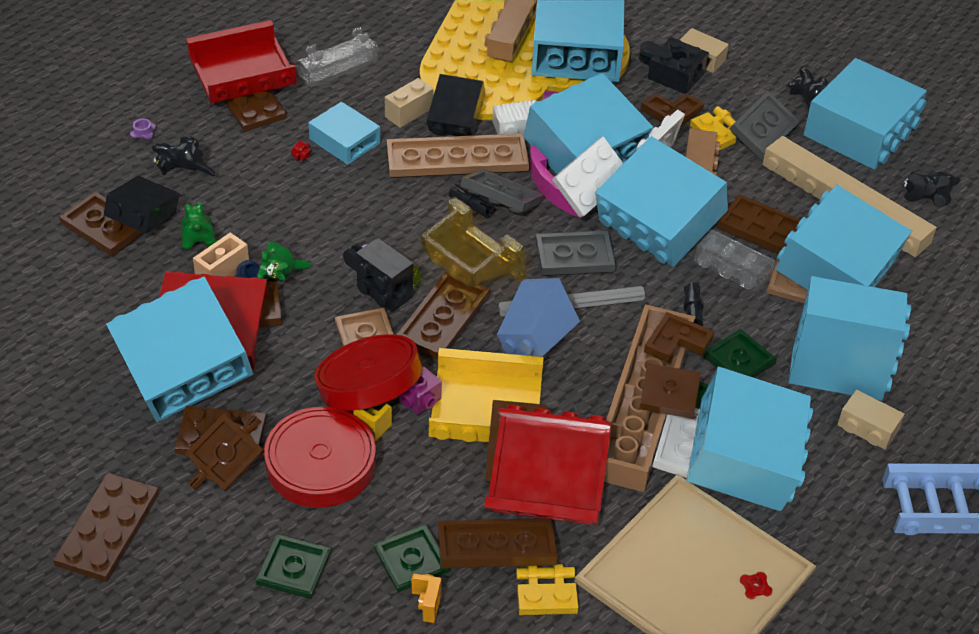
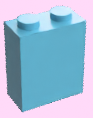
[308,101,380,165]

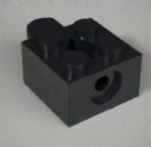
[639,37,709,94]
[343,238,414,312]

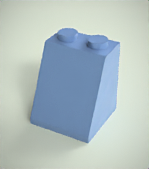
[497,278,580,357]

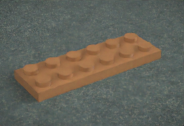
[387,134,529,177]

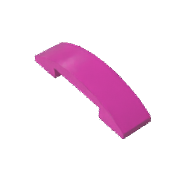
[529,145,585,218]

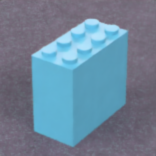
[531,0,624,82]
[804,58,927,170]
[523,73,653,174]
[595,136,728,267]
[775,184,912,290]
[788,276,911,401]
[106,277,254,422]
[686,366,813,511]

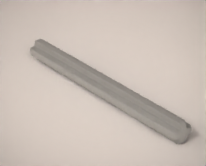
[498,286,645,317]

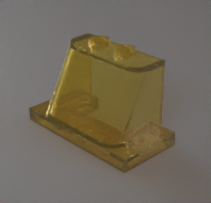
[421,197,526,287]

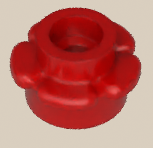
[291,140,312,161]

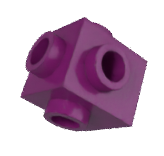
[400,366,442,415]

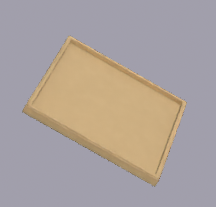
[574,474,816,634]

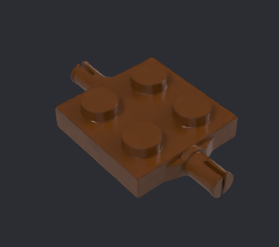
[185,414,264,492]

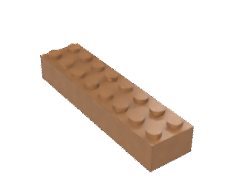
[604,304,695,492]

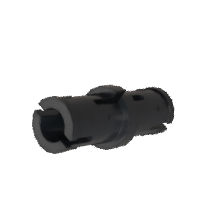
[449,184,494,218]
[683,282,704,326]

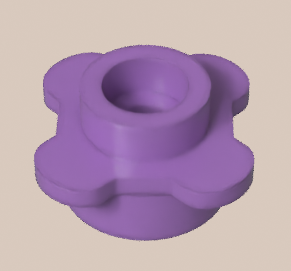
[130,118,156,139]

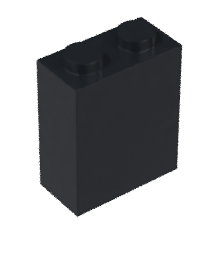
[427,74,485,136]
[104,176,180,233]

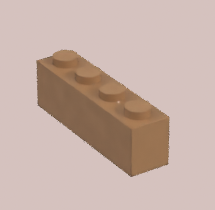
[484,0,537,62]
[686,128,720,175]

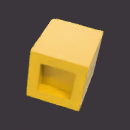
[353,404,392,442]

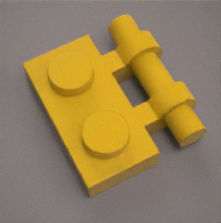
[690,106,737,150]
[516,564,578,615]

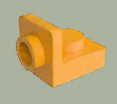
[411,574,442,623]

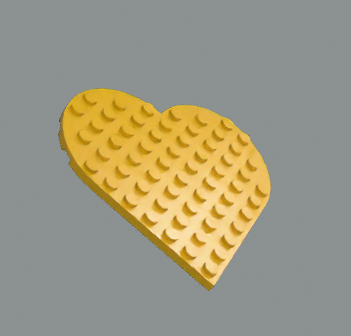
[420,0,630,120]

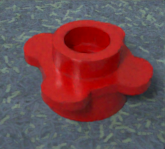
[740,572,773,599]

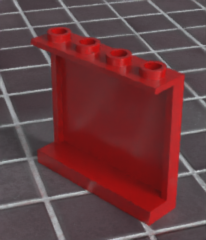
[186,20,297,104]
[159,272,269,369]
[484,405,612,526]

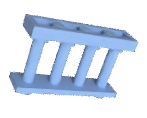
[882,464,979,535]

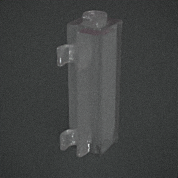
[298,27,379,88]

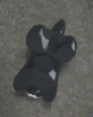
[788,66,828,114]
[152,136,215,176]
[904,171,961,207]

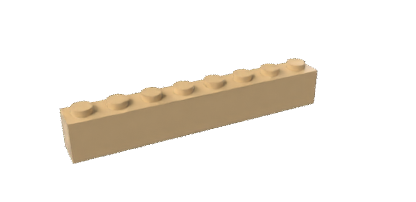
[763,136,937,257]

